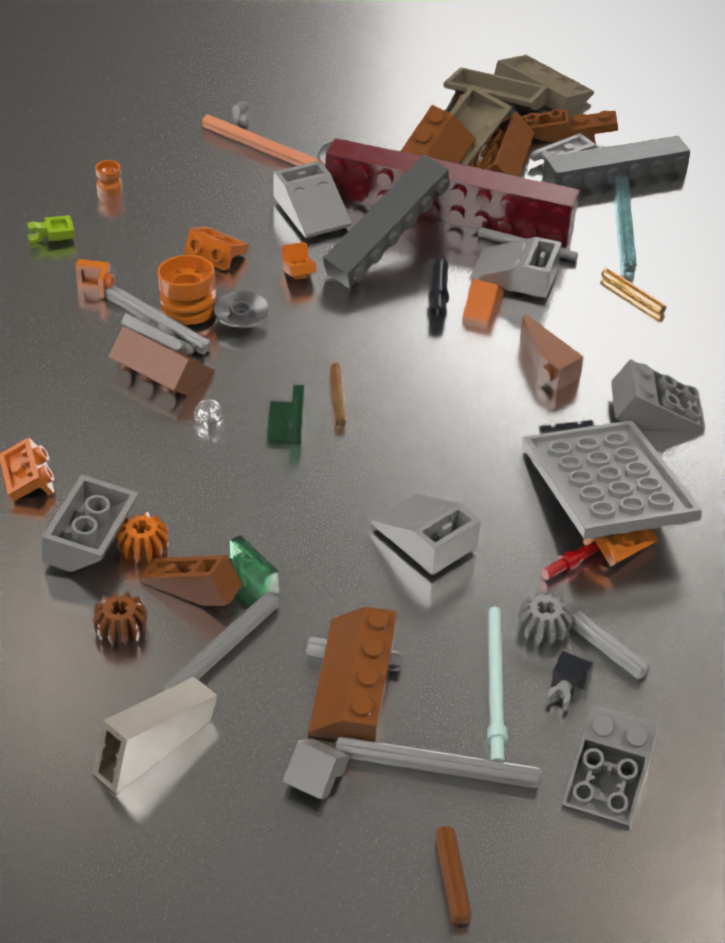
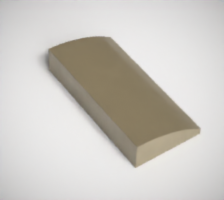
[494,54,595,112]
[443,67,547,110]
[449,84,512,166]

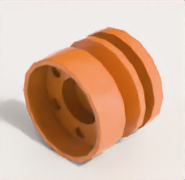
[158,255,216,325]

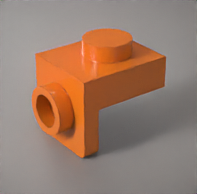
[281,242,317,279]
[76,259,114,299]

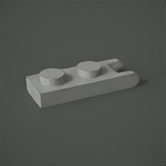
[529,133,596,169]
[121,312,195,356]

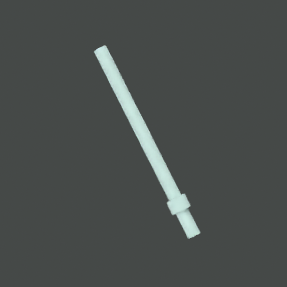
[487,607,508,762]

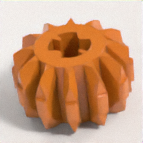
[116,512,169,564]

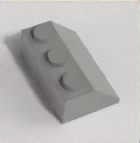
[42,474,139,572]

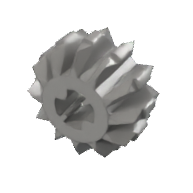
[517,592,572,646]

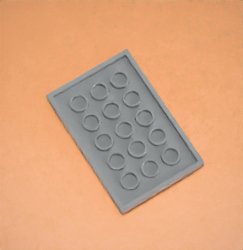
[522,420,702,539]

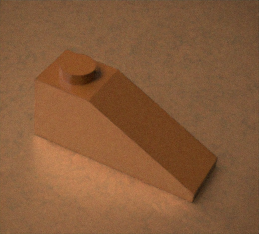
[520,314,584,391]
[139,555,243,606]

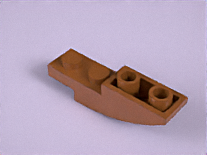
[521,109,619,143]

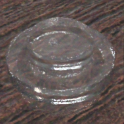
[194,399,223,425]

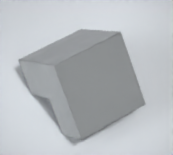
[282,739,350,799]

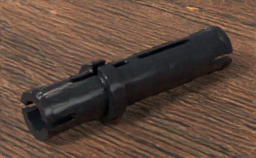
[428,259,450,320]

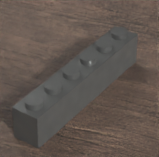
[543,135,691,189]
[323,154,450,289]

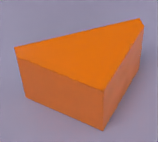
[462,279,504,326]

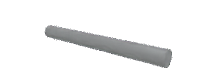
[478,227,579,262]

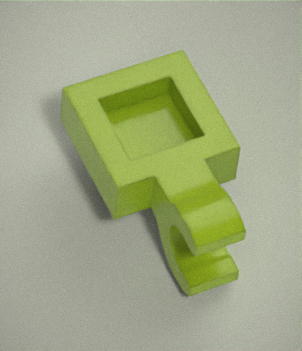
[27,215,75,244]

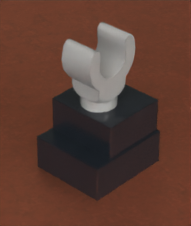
[546,651,593,711]

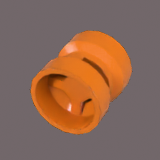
[95,160,122,195]

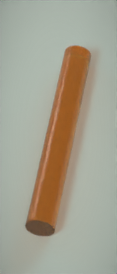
[601,267,667,314]
[330,362,347,427]

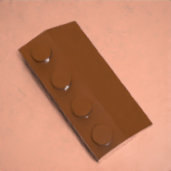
[469,111,535,177]
[308,606,398,742]

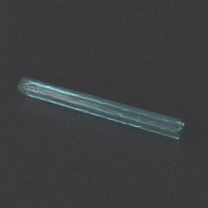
[615,176,638,273]

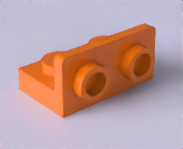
[184,226,249,271]
[0,437,54,501]
[583,529,659,567]

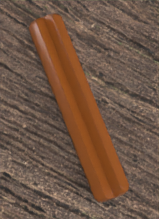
[436,825,472,925]

